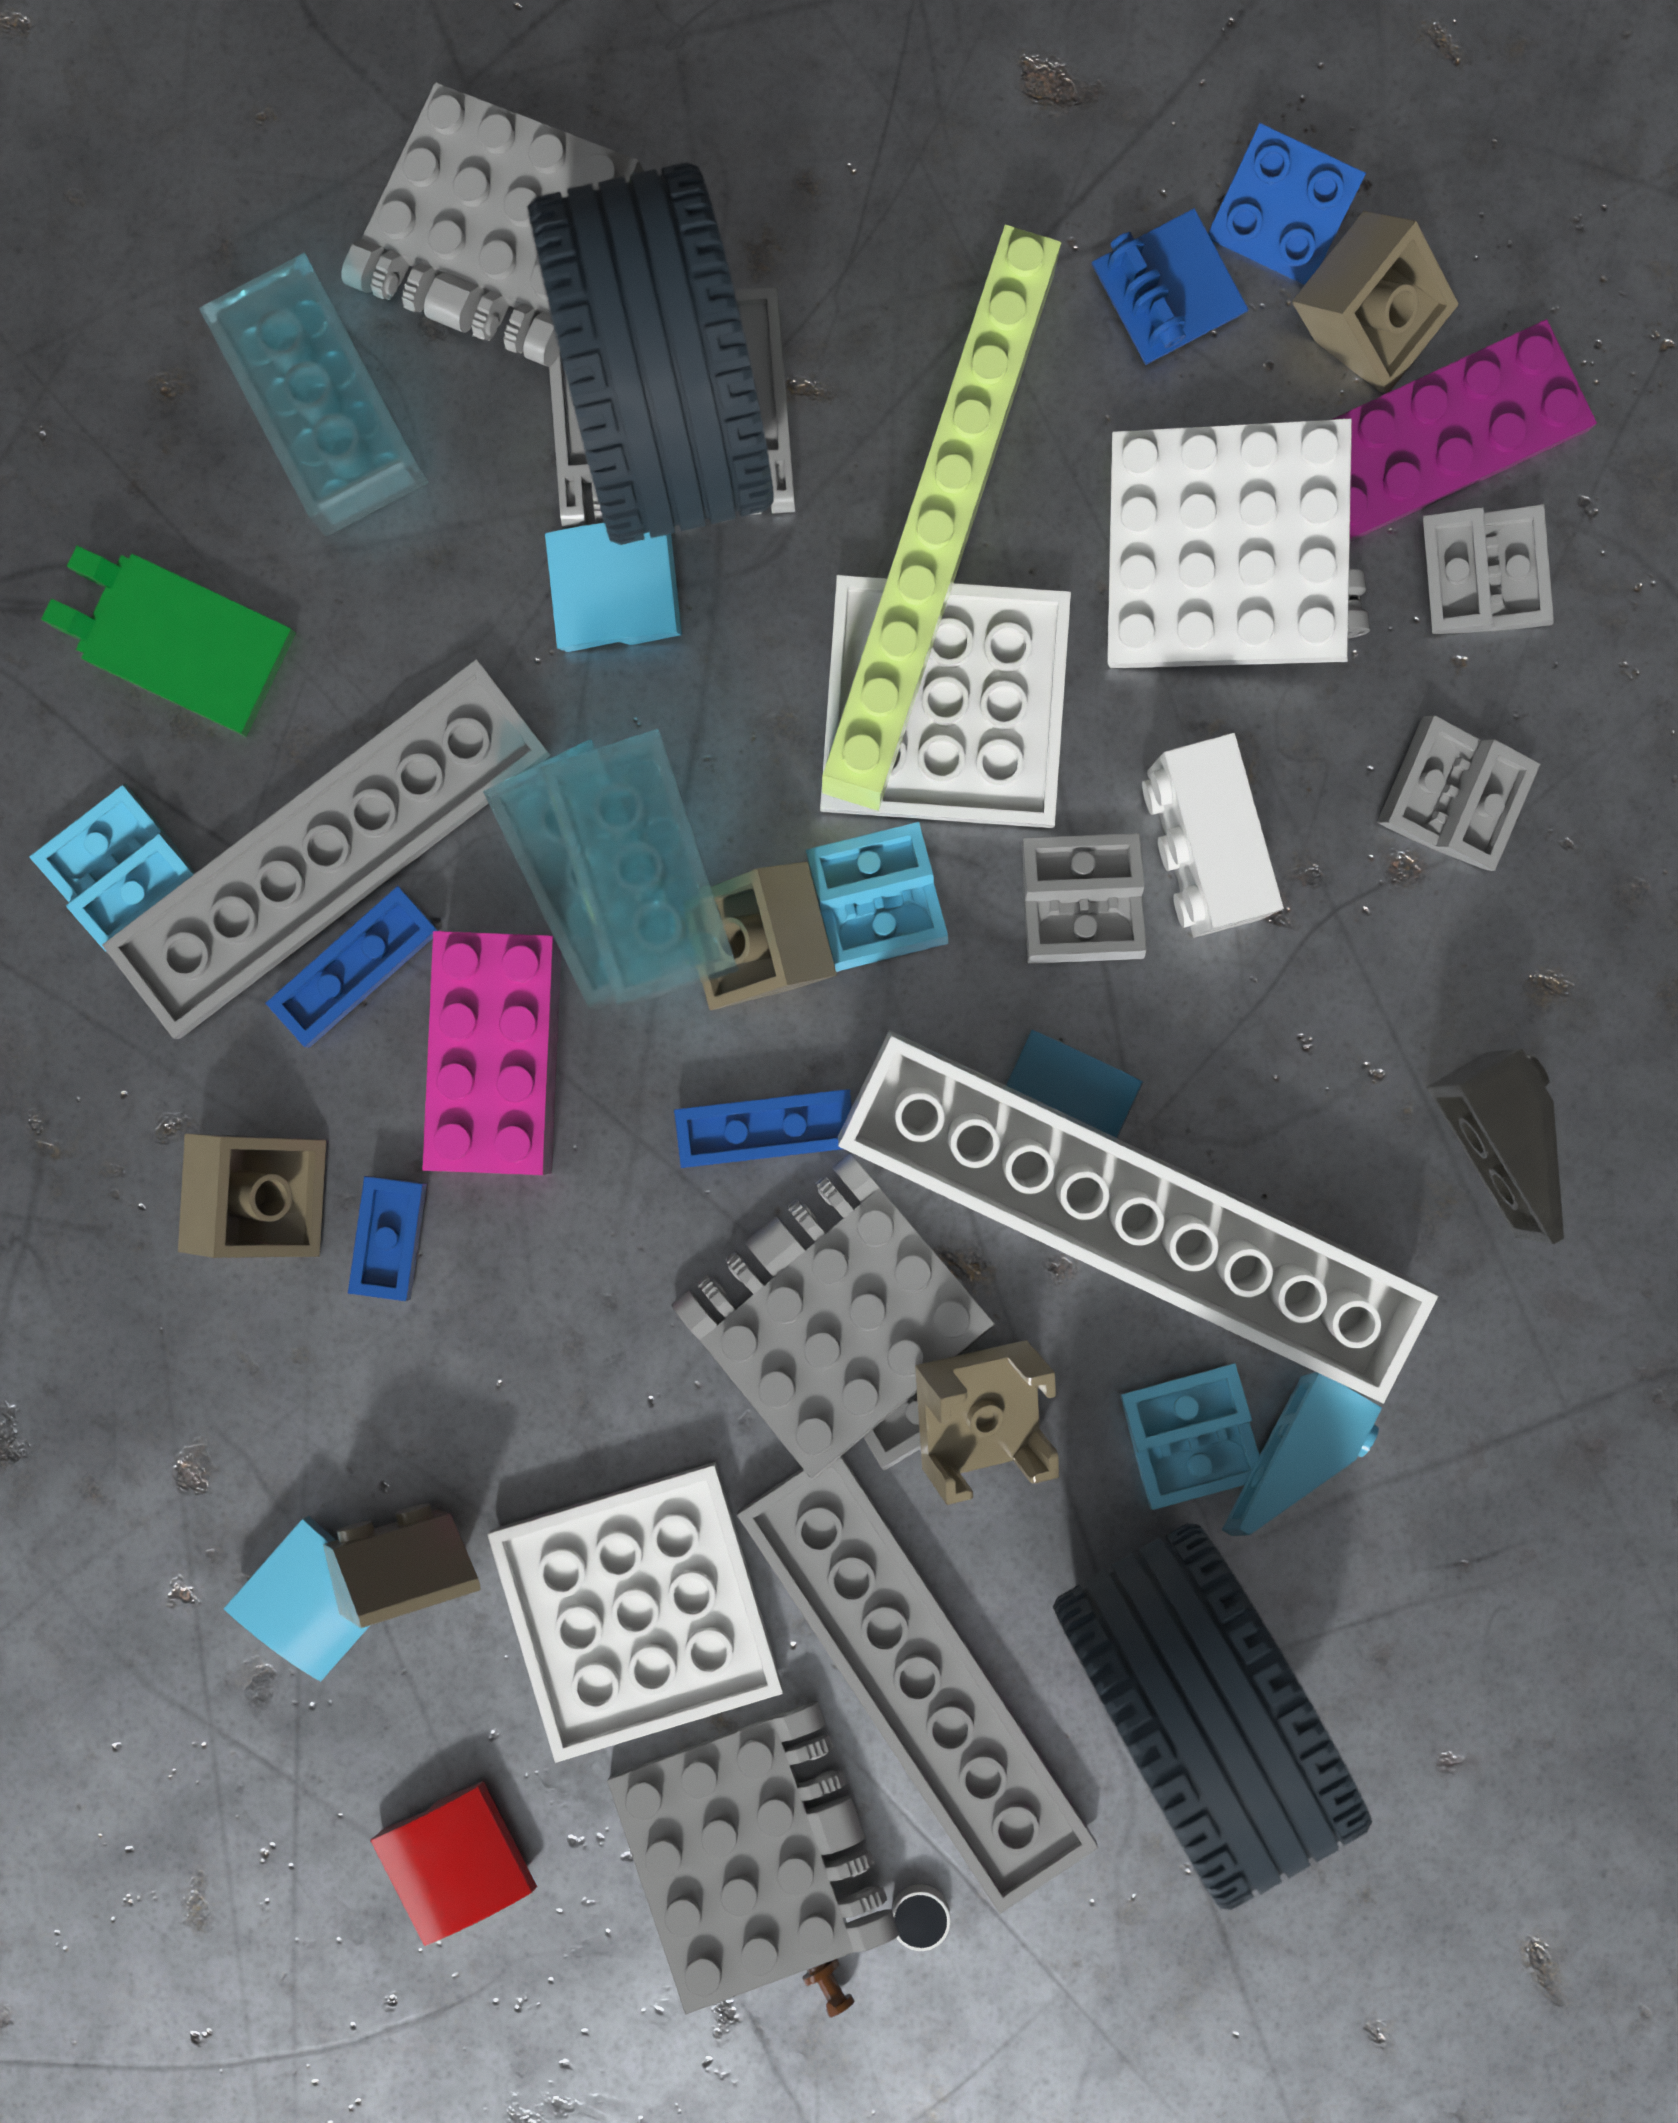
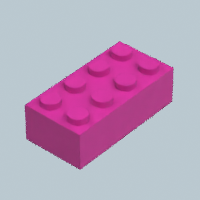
[423,931,562,1175]

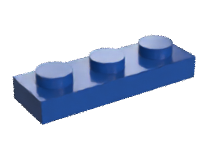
[265,886,440,1048]
[674,1089,852,1168]

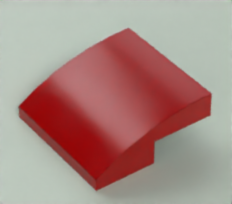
[370,1781,537,1946]

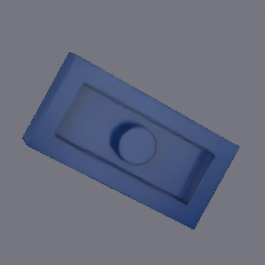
[348,1176,427,1301]

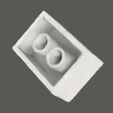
[1142,733,1284,938]

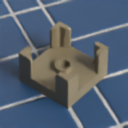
[915,1340,1059,1505]

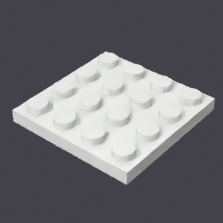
[1108,419,1352,668]
[820,575,1071,828]
[487,1462,783,1763]

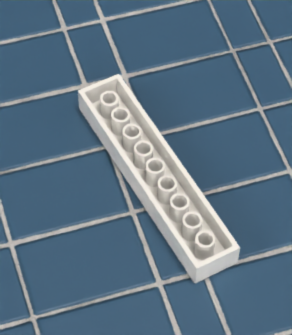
[838,1030,1438,1404]

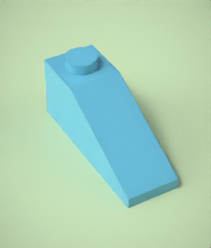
[1222,1372,1382,1536]

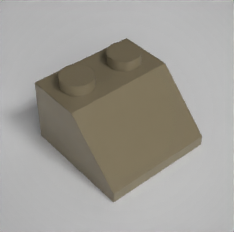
[1292,211,1459,394]
[681,862,837,1011]
[178,1134,326,1258]
[323,1503,481,1628]

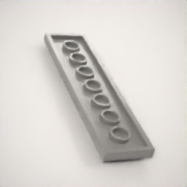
[102,659,551,1039]
[737,1456,1099,1914]

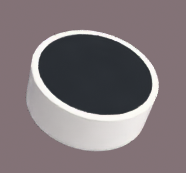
[892,1884,950,1951]

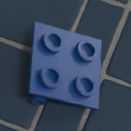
[1208,123,1366,285]
[1091,208,1249,365]

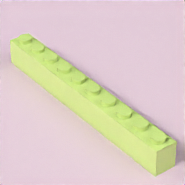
[822,225,1061,811]

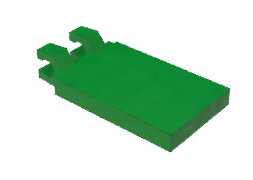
[41,545,296,737]

